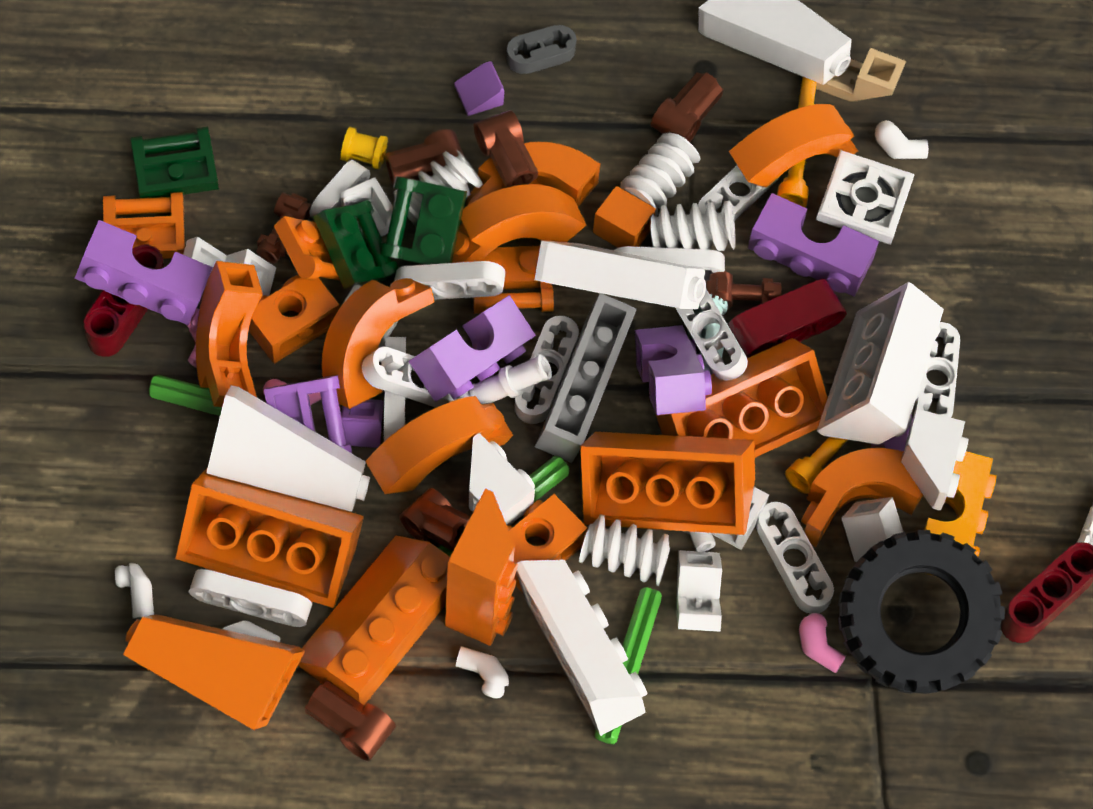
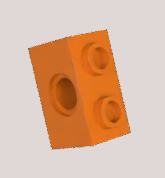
[248,275,340,364]
[507,494,588,593]

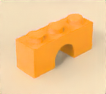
[923,451,997,576]

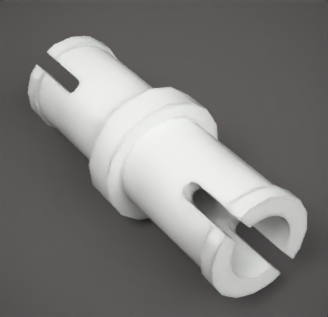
[469,355,552,404]

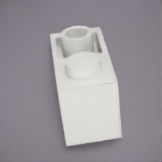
[901,409,969,511]
[469,433,535,525]

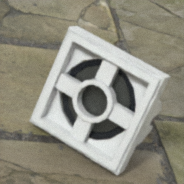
[816,150,915,245]

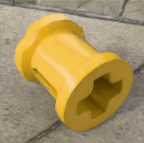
[341,127,388,169]

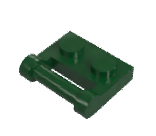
[131,126,219,198]
[379,176,467,265]
[313,200,399,290]

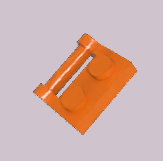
[103,192,185,259]
[274,216,340,281]
[473,246,554,314]

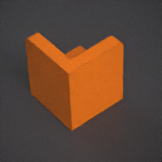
[593,187,656,248]

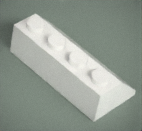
[817,282,944,444]
[516,560,647,736]

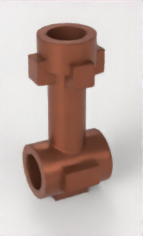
[256,193,312,263]
[706,271,781,309]

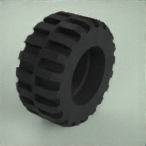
[838,530,1005,694]

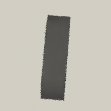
[506,25,577,74]

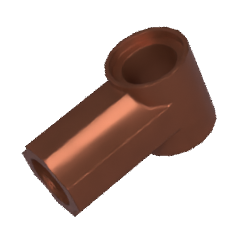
[651,72,723,142]
[473,110,538,188]
[385,129,464,185]
[399,488,470,551]
[305,680,396,761]

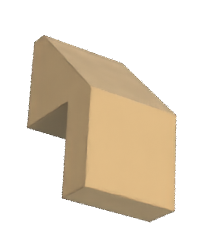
[816,48,906,102]

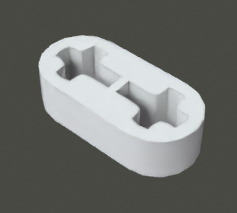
[310,160,370,219]

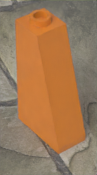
[123,614,305,730]

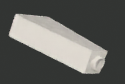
[699,0,851,85]
[534,240,706,309]
[206,385,370,512]

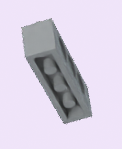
[535,293,637,463]

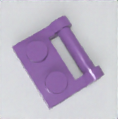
[264,375,352,453]

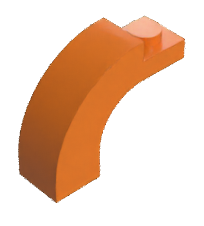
[729,104,858,187]
[466,142,601,207]
[452,184,587,263]
[196,261,263,407]
[322,278,435,409]
[365,396,513,494]
[801,448,923,547]

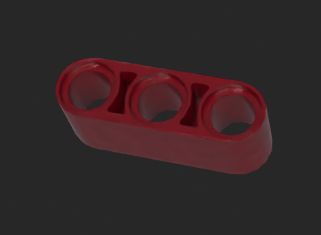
[84,244,164,357]
[728,279,847,358]
[1000,542,1093,643]

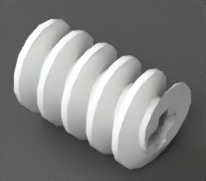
[620,132,701,217]
[393,150,483,227]
[651,201,735,251]
[579,514,670,586]

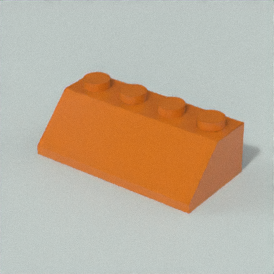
[655,338,828,458]
[581,432,755,535]
[175,468,364,608]
[445,489,518,646]
[298,535,450,705]

